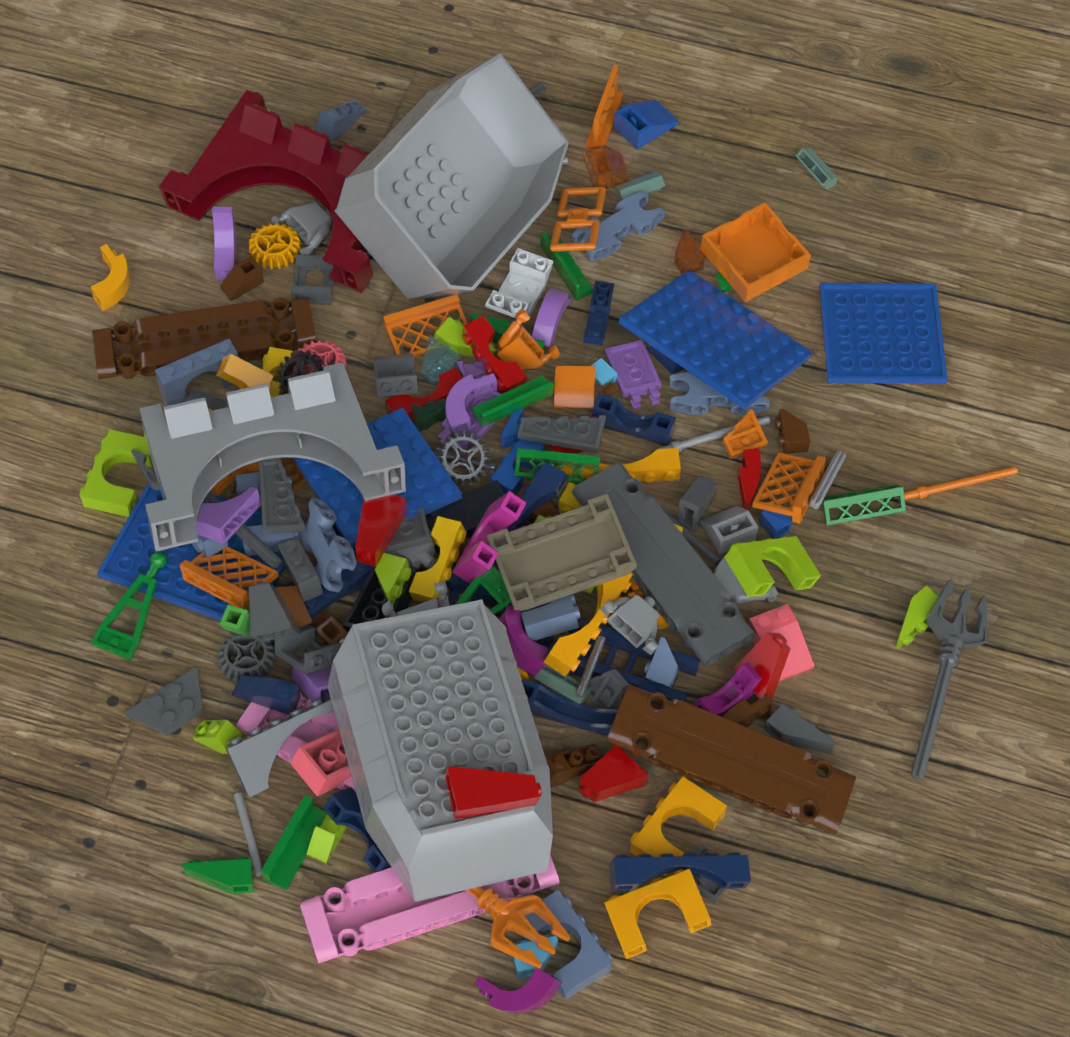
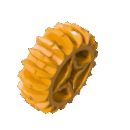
[249,222,301,270]

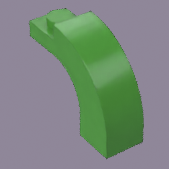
[219,585,274,636]

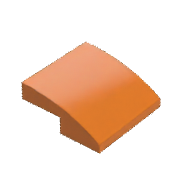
[554,366,596,409]

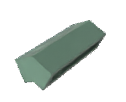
[795,147,838,190]
[614,171,666,201]
[534,664,591,705]

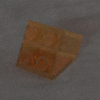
[586,145,631,189]

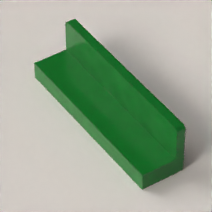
[540,231,593,301]
[472,375,554,427]
[261,795,327,890]

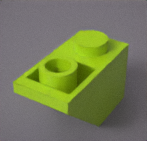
[375,553,411,605]
[192,720,245,754]

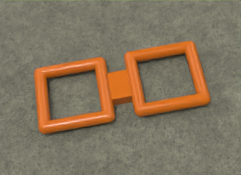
[550,187,606,252]

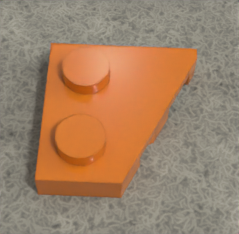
[722,409,768,459]

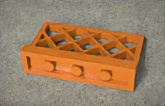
[586,65,624,151]
[383,294,468,358]
[753,452,826,524]
[180,546,279,610]

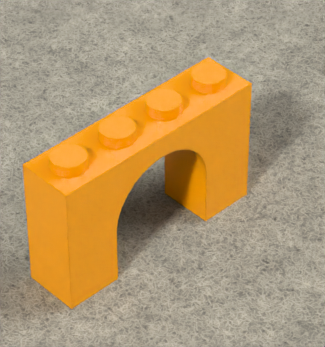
[208,354,273,411]
[630,776,727,877]
[604,869,712,959]

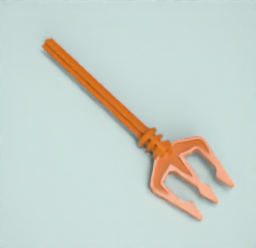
[465,886,570,968]

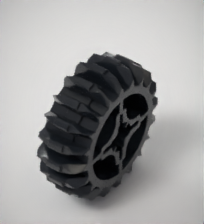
[276,351,325,395]

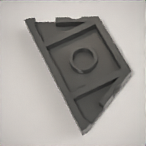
[125,667,204,736]

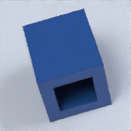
[759,510,792,539]

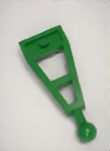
[91,552,167,661]
[455,565,512,616]

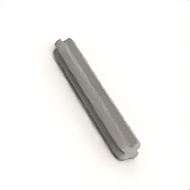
[809,450,846,509]

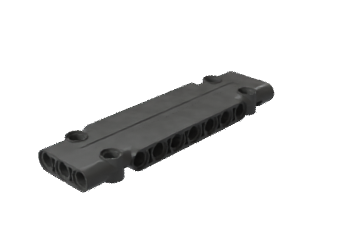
[572,463,755,666]

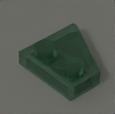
[411,398,447,432]

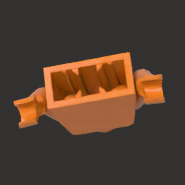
[495,310,560,370]

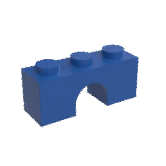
[490,439,544,495]

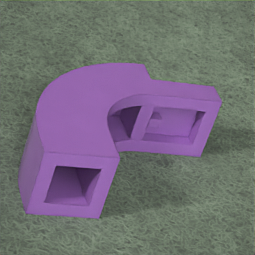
[532,288,572,347]
[446,373,497,437]

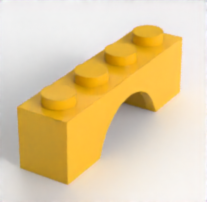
[409,516,466,602]

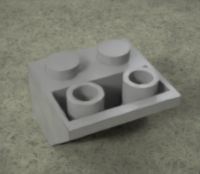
[700,506,758,555]

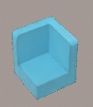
[591,358,617,386]

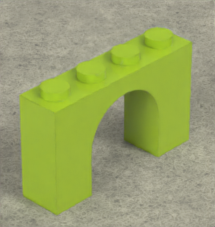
[79,429,153,517]
[724,536,821,597]

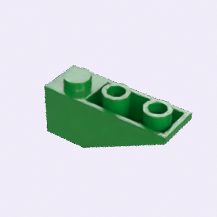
[182,857,254,894]

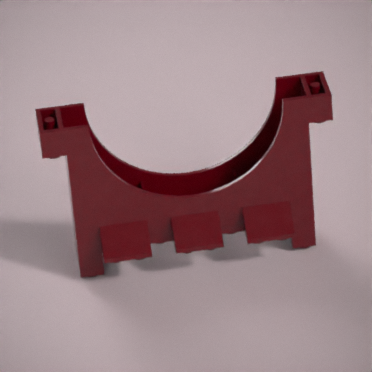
[159,90,373,293]

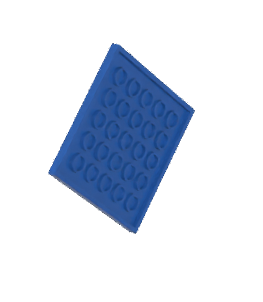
[819,283,947,384]
[293,408,462,548]

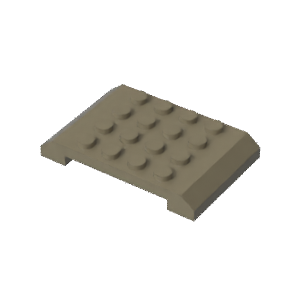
[487,494,637,610]

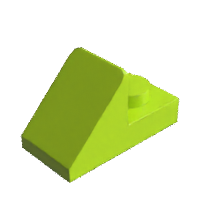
[307,814,348,864]

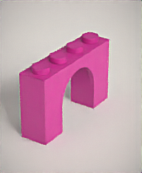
[452,491,526,583]

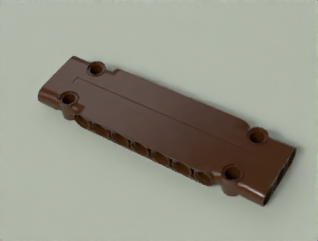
[92,297,316,379]
[606,684,856,834]

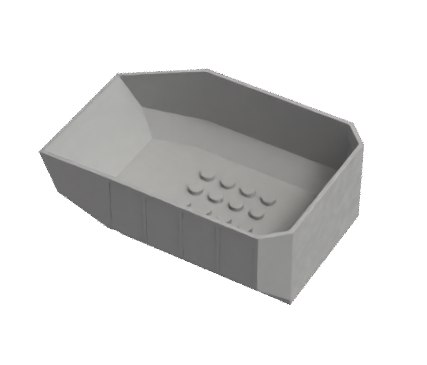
[334,53,569,299]
[327,600,553,902]

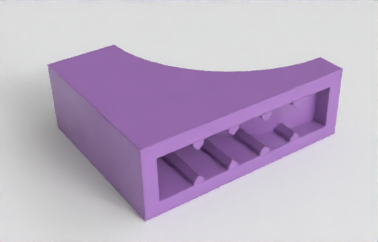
[212,207,238,281]
[196,487,261,544]
[292,659,331,701]

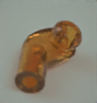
[600,382,620,397]

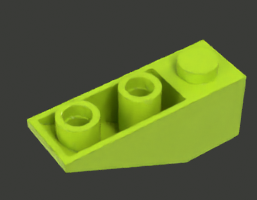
[434,316,497,357]
[896,586,945,649]

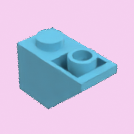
[512,935,558,979]

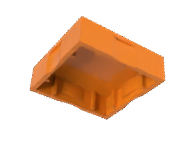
[700,202,811,302]

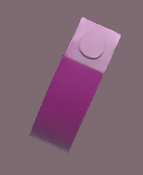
[499,603,548,676]
[694,663,762,717]
[474,967,562,1014]

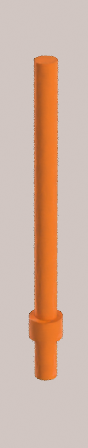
[904,466,1018,500]

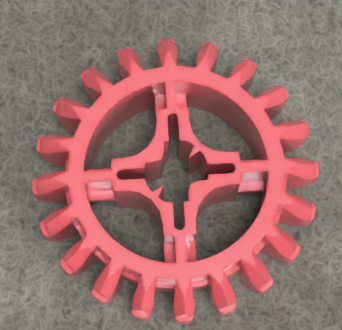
[293,339,347,373]

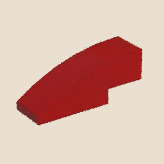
[737,448,761,511]

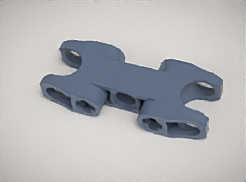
[571,191,665,262]
[669,372,770,415]
[298,497,357,592]

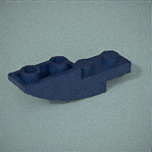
[583,281,614,345]

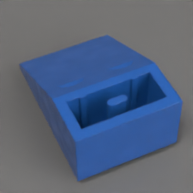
[614,100,680,150]

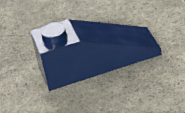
[232,675,301,715]

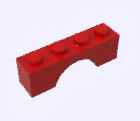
[462,315,527,393]
[385,368,463,422]

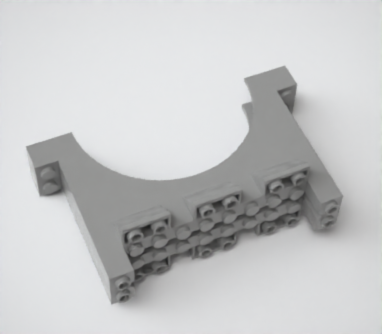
[139,362,406,551]

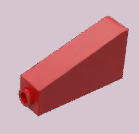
[356,494,407,567]
[444,766,542,819]

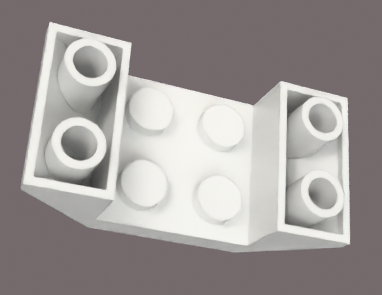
[485,248,553,318]

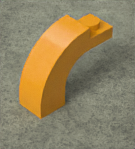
[91,244,130,311]

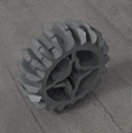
[436,430,491,486]
[217,633,276,684]

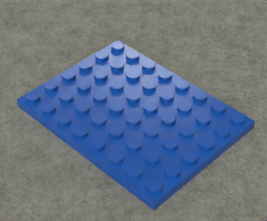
[618,270,813,409]
[97,483,285,621]

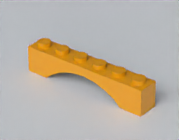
[556,448,681,487]
[544,572,633,677]

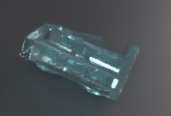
[421,336,461,387]

